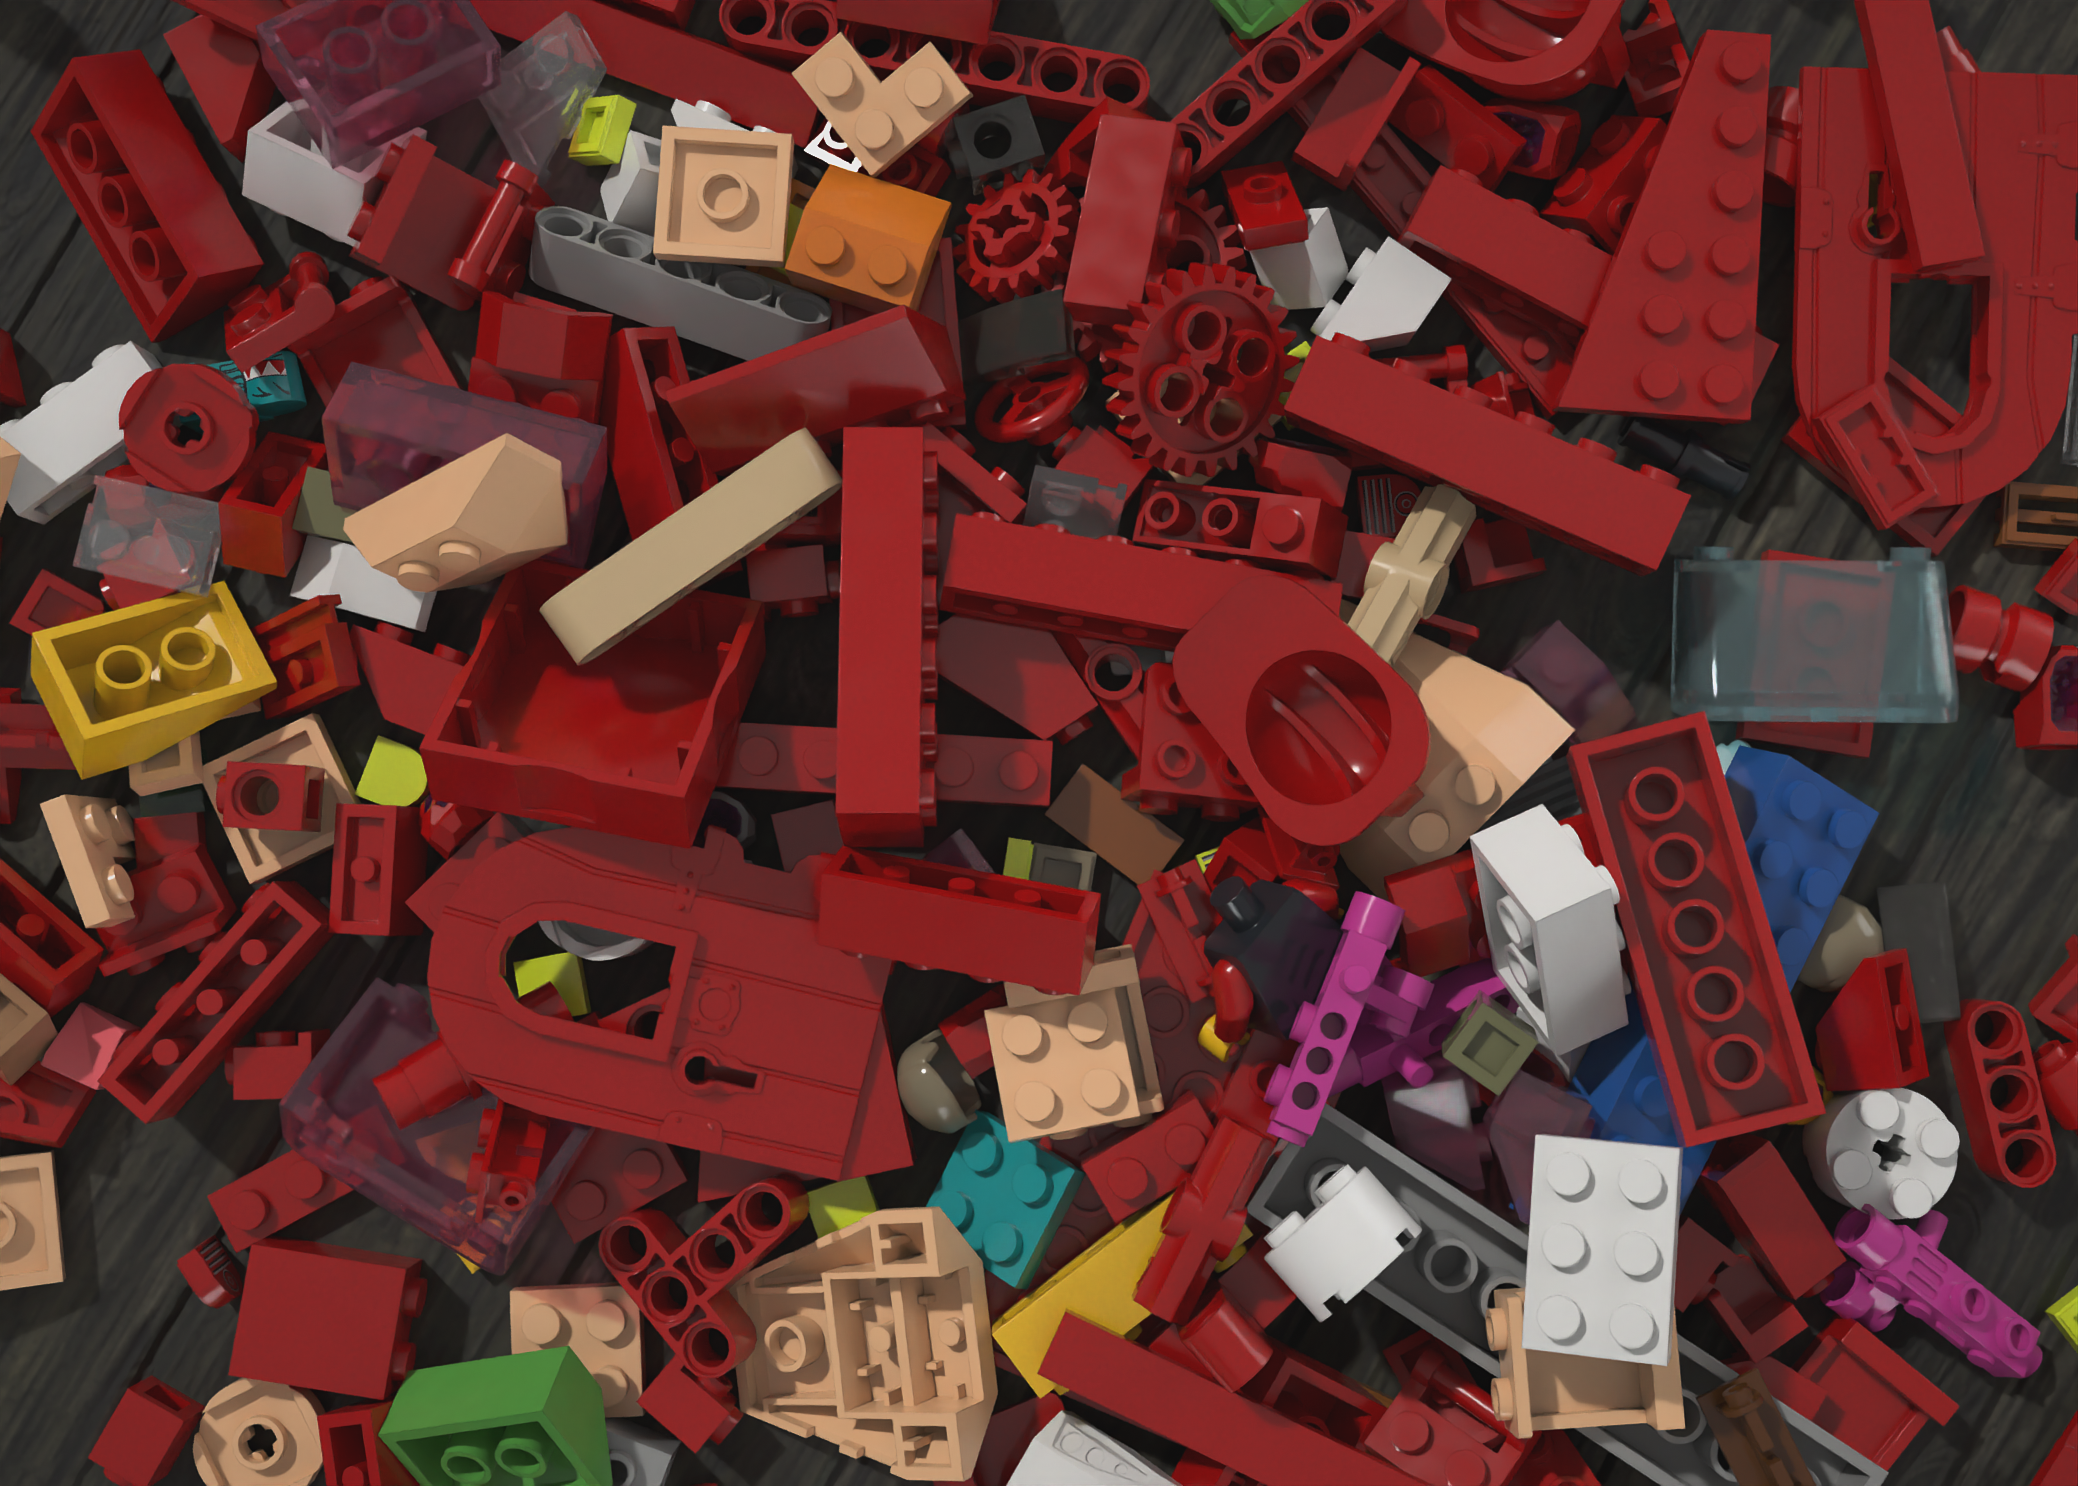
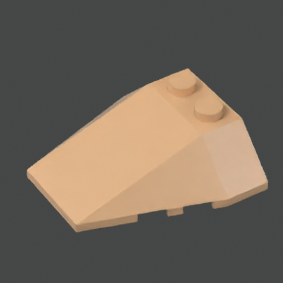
[1339,599,1576,902]
[728,1206,998,1481]

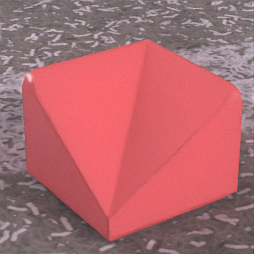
[41,1002,141,1090]

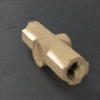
[1347,484,1476,668]

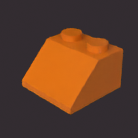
[785,164,952,314]

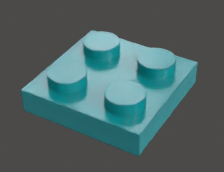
[926,1109,1086,1289]

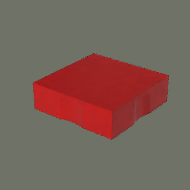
[419,560,766,849]

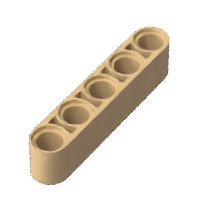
[539,428,842,665]

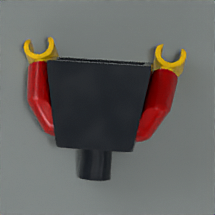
[1198,876,1344,1063]

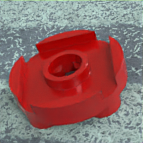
[119,364,259,493]

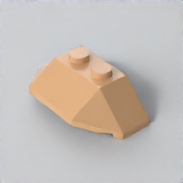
[343,433,568,593]

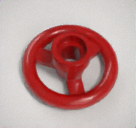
[974,353,1090,446]

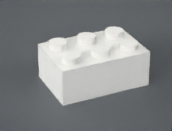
[1470,804,1631,1057]
[1521,1134,1683,1366]

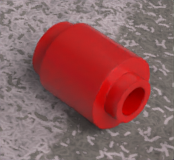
[2032,1040,2078,1137]

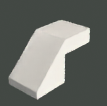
[290,535,437,632]

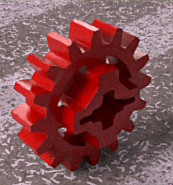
[952,169,1081,307]

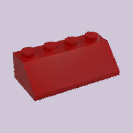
[30,49,264,343]
[665,304,967,477]

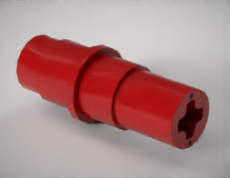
[371,981,574,1131]

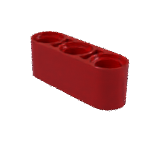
[1944,999,2056,1188]

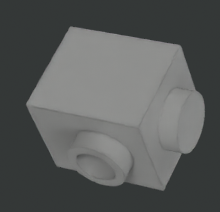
[605,1417,681,1486]

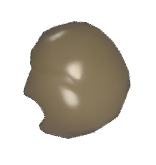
[1797,895,1885,993]
[896,1029,981,1134]

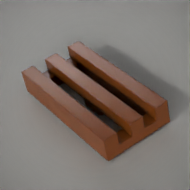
[1993,481,2078,552]

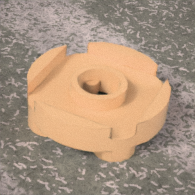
[193,1378,326,1486]

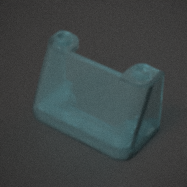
[1670,547,1959,723]

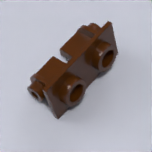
[1696,1368,1816,1486]

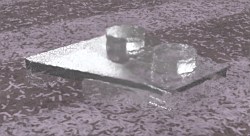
[470,11,608,187]

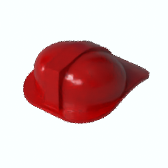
[1380,0,1631,102]
[1172,575,1431,846]

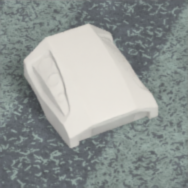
[1006,1410,1183,1486]

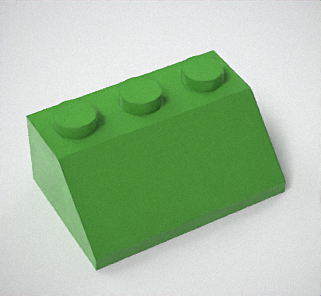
[378,1346,613,1486]

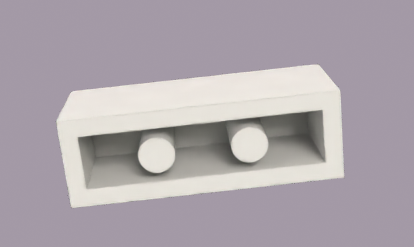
[0,341,183,525]

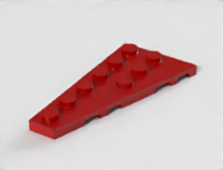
[1552,30,1771,424]

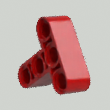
[598,1174,810,1379]
[1140,1230,1297,1393]

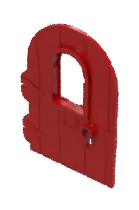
[1792,66,2078,508]
[427,824,892,1181]

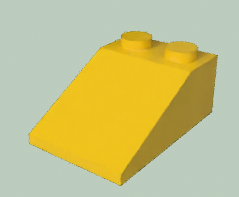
[31,581,277,780]

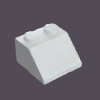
[242,80,427,246]

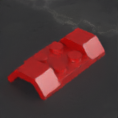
[461,290,613,566]
[1383,813,1598,977]

